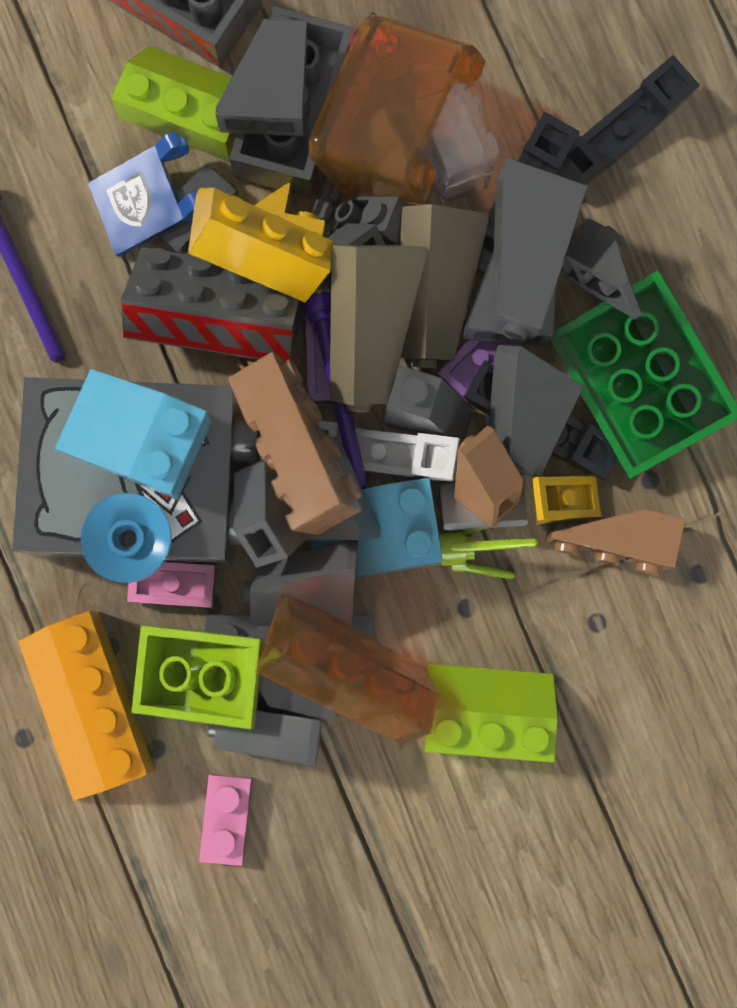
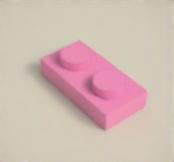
[127,562,217,608]
[199,773,252,866]

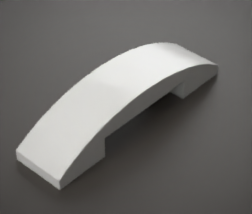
[318,421,461,481]

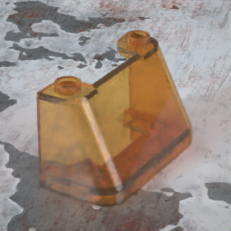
[309,16,486,205]

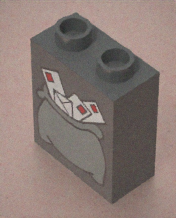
[12,377,261,565]

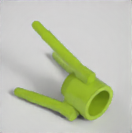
[440,528,538,579]

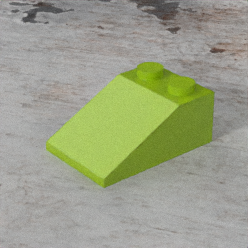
[131,626,263,729]

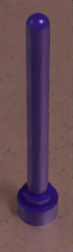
[0,195,66,363]
[301,292,367,489]

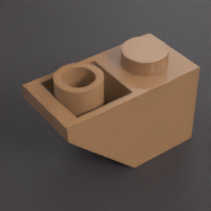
[454,426,523,529]

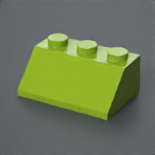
[111,45,237,162]
[421,664,557,763]

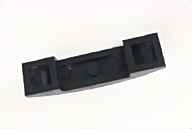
[557,55,700,185]
[477,111,580,273]
[463,360,618,480]

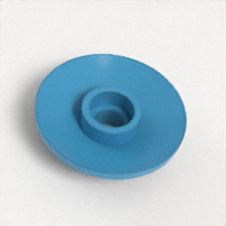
[80,493,172,583]

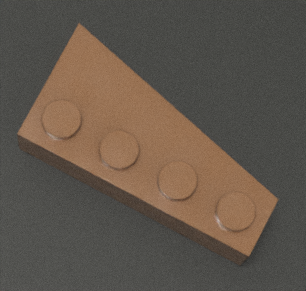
[228,352,362,535]

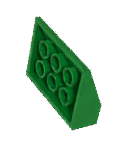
[550,270,737,479]

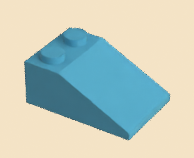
[55,369,212,500]
[310,478,443,578]

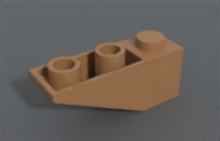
[545,509,685,575]

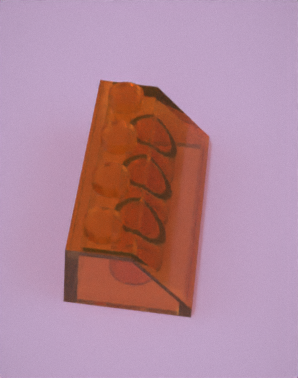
[255,593,440,745]

